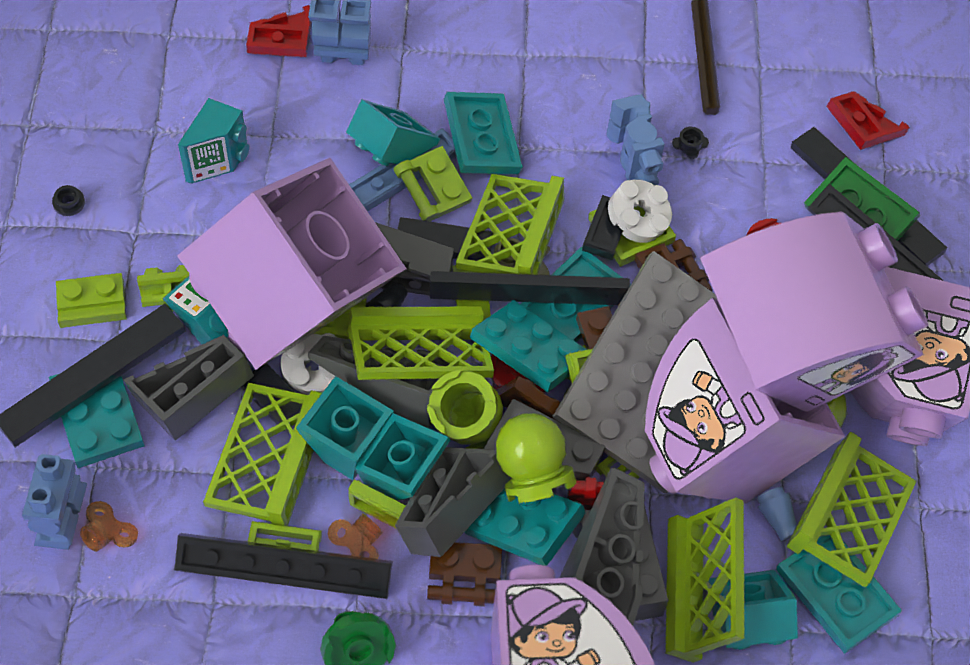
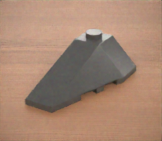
[308,336,450,428]
[560,467,645,626]

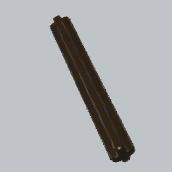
[691,0,720,115]

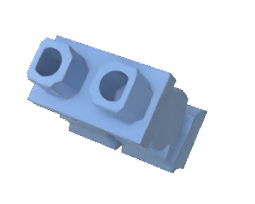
[308,0,371,65]
[606,94,665,186]
[22,454,87,550]

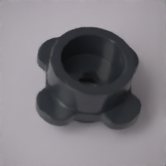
[672,127,709,159]

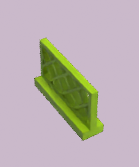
[456,174,564,275]
[347,306,494,380]
[203,383,322,526]
[786,431,916,587]
[665,497,744,663]

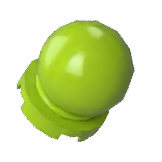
[427,370,503,445]
[496,413,576,503]

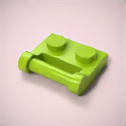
[393,146,472,221]

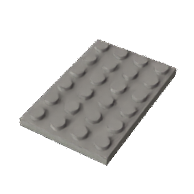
[553,251,718,493]

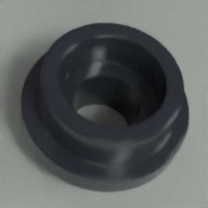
[52,185,85,216]

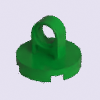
[320,611,396,665]

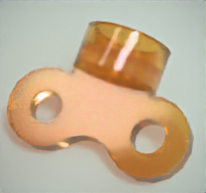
[80,501,138,552]
[328,513,383,559]

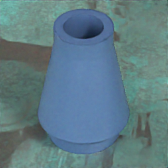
[757,486,797,541]

